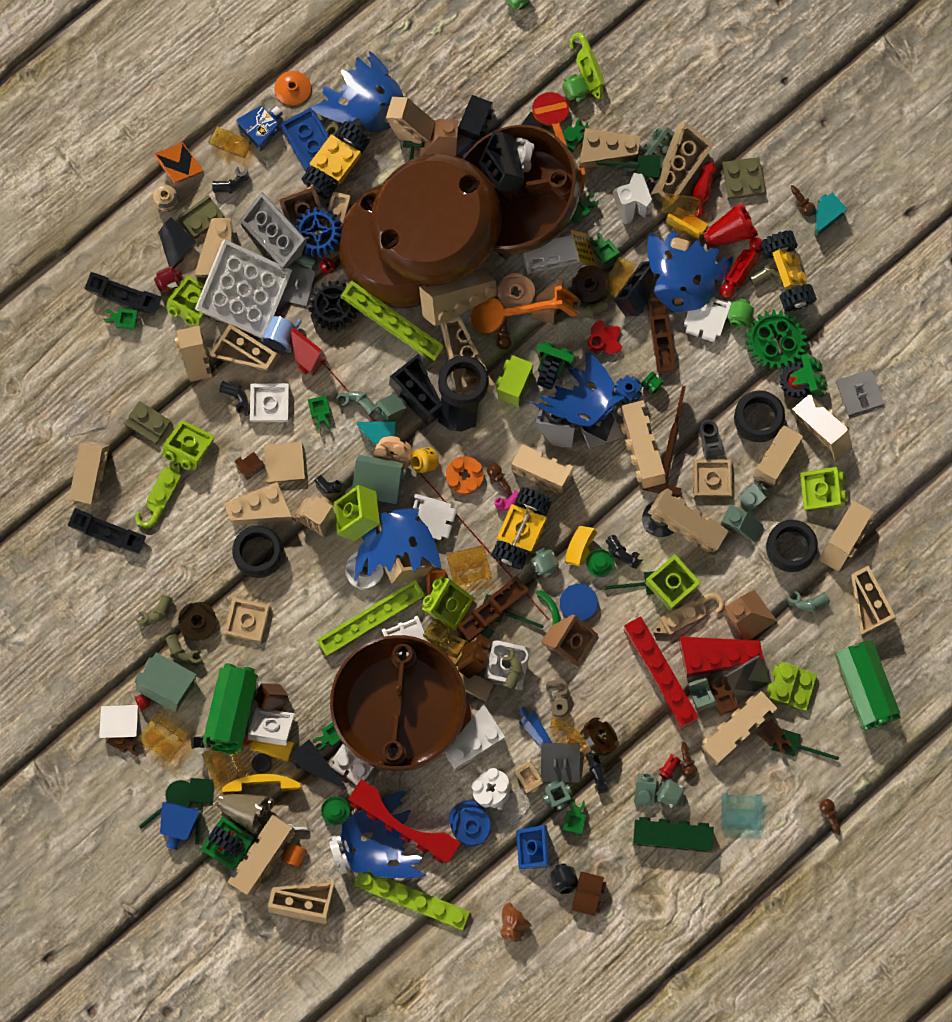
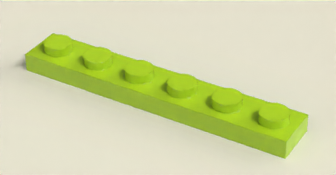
[340,281,444,363]
[317,580,426,657]
[353,871,470,930]

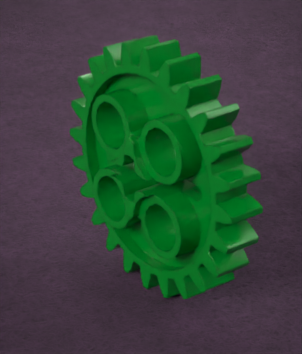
[745,309,807,371]

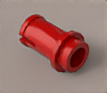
[659,754,681,780]

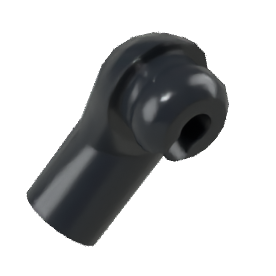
[314,475,342,493]

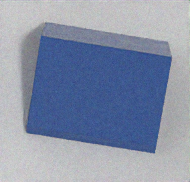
[516,825,549,869]

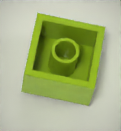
[495,355,533,407]
[334,485,380,541]
[645,554,701,612]

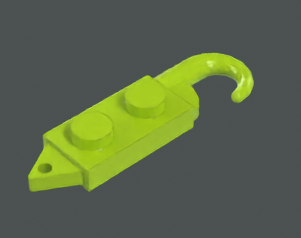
[570,32,606,100]
[135,461,182,529]

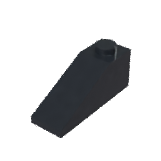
[614,261,654,317]
[291,740,346,790]

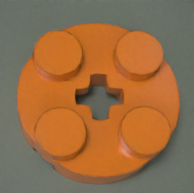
[446,456,484,495]

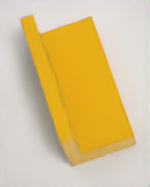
[666,206,708,240]

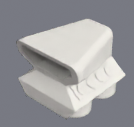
[613,173,653,224]
[484,641,531,690]

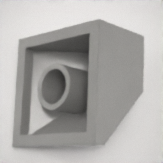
[536,405,575,448]

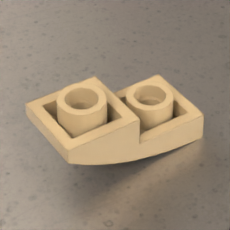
[456,666,494,702]

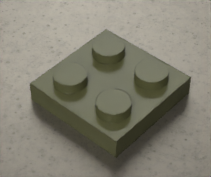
[722,157,765,200]

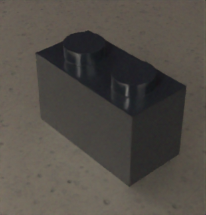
[458,95,495,141]

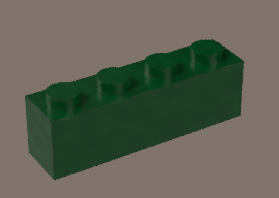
[632,817,714,853]

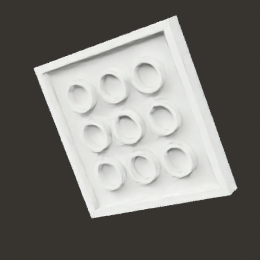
[195,239,292,339]

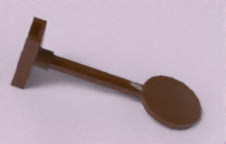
[642,385,686,498]

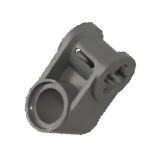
[699,420,724,459]

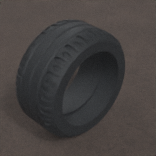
[438,356,489,408]
[734,390,785,442]
[766,520,818,572]
[232,526,284,578]

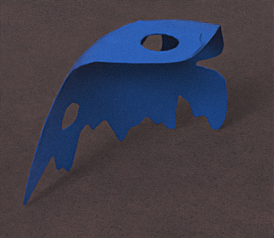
[311,51,404,132]
[647,231,733,312]
[529,352,625,426]
[354,508,441,581]
[341,791,425,878]

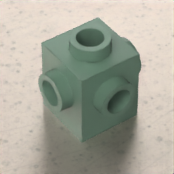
[543,781,573,811]

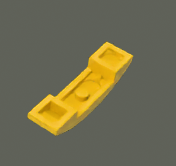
[222,774,302,794]

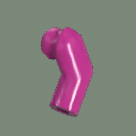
[494,491,519,511]

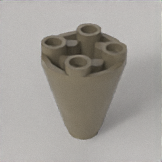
[217,793,274,835]

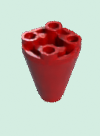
[703,202,758,247]

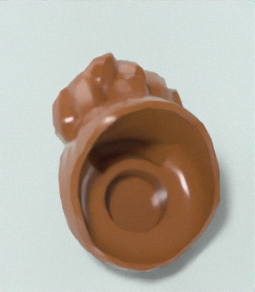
[500,902,531,942]

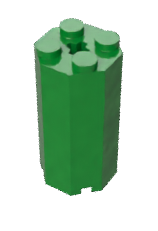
[835,640,901,731]
[203,663,259,755]

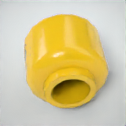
[410,447,439,473]

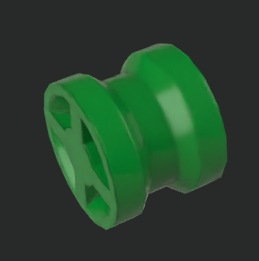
[641,371,664,395]

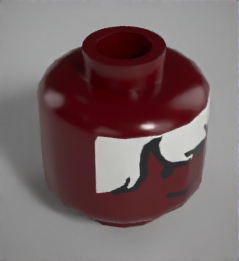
[154,266,184,294]

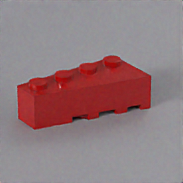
[678,636,764,678]

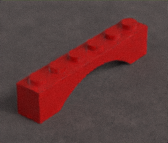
[623,616,699,730]
[348,779,461,864]

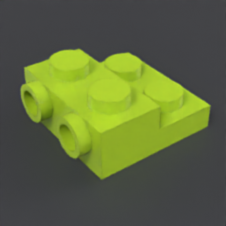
[166,275,207,326]
[162,420,215,471]
[800,467,848,511]
[422,576,475,631]
[766,661,817,712]

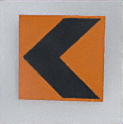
[154,142,204,184]

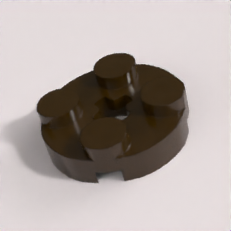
[572,265,610,304]
[178,602,217,641]
[580,717,618,756]

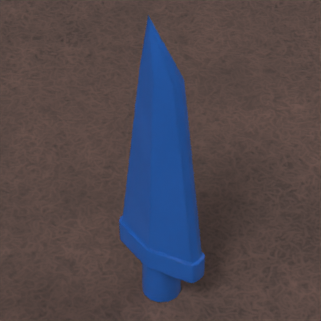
[518,706,552,746]

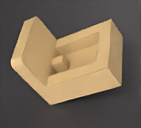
[514,760,543,793]

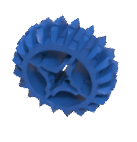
[295,207,342,258]

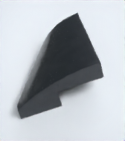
[158,217,197,268]

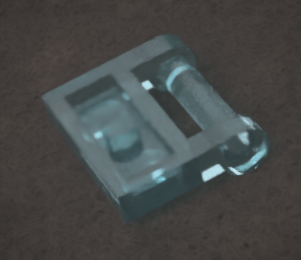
[721,793,762,831]

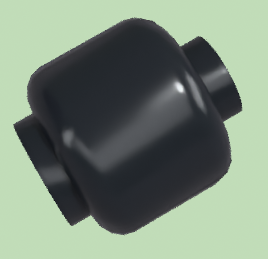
[550,863,578,894]

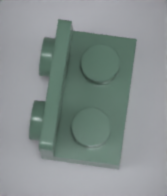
[640,127,674,169]

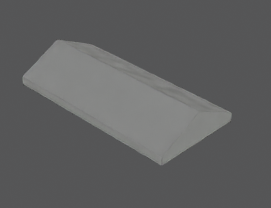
[239,192,307,269]

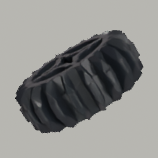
[308,281,359,331]

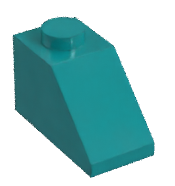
[814,192,847,237]
[357,422,397,446]

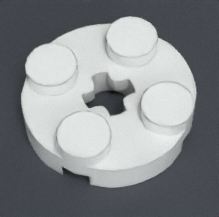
[515,138,534,173]
[345,552,384,590]
[471,768,512,808]
[328,835,351,875]

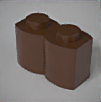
[458,634,492,679]
[571,871,607,916]

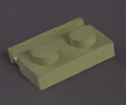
[178,195,225,239]
[124,401,171,445]

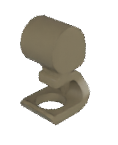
[546,679,568,718]

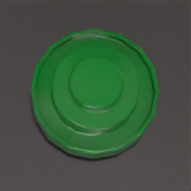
[586,549,614,578]
[321,796,350,826]

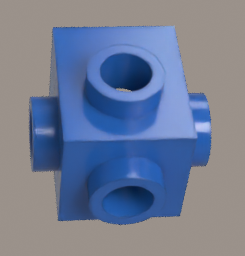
[614,375,643,404]

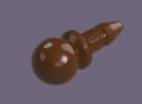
[791,185,816,217]
[496,318,512,350]
[487,463,512,496]
[681,742,698,779]
[819,799,841,835]

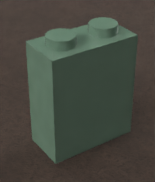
[352,455,406,504]
[135,653,197,712]

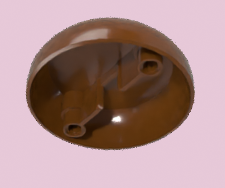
[463,125,581,254]
[371,154,502,285]
[338,183,431,308]
[330,635,467,771]

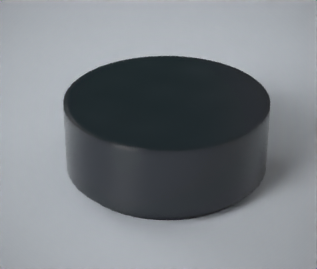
[252,754,272,774]

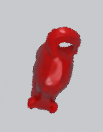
[689,158,716,217]

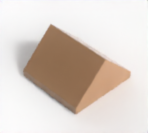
[279,185,325,227]

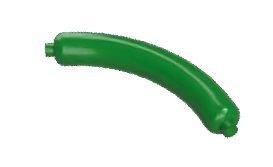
[536,590,560,625]

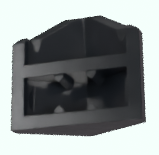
[438,397,479,432]

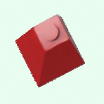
[291,328,327,376]

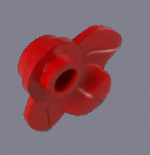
[587,320,622,354]

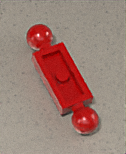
[720,237,763,298]

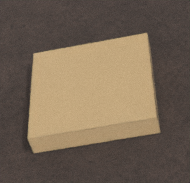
[264,442,305,484]
[693,459,732,498]
[224,597,271,644]

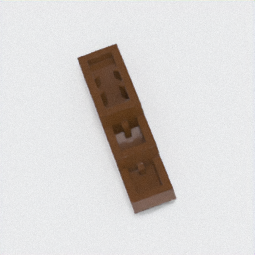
[647,297,676,373]
[456,576,529,642]

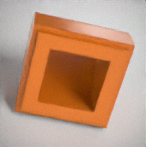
[281,842,307,869]

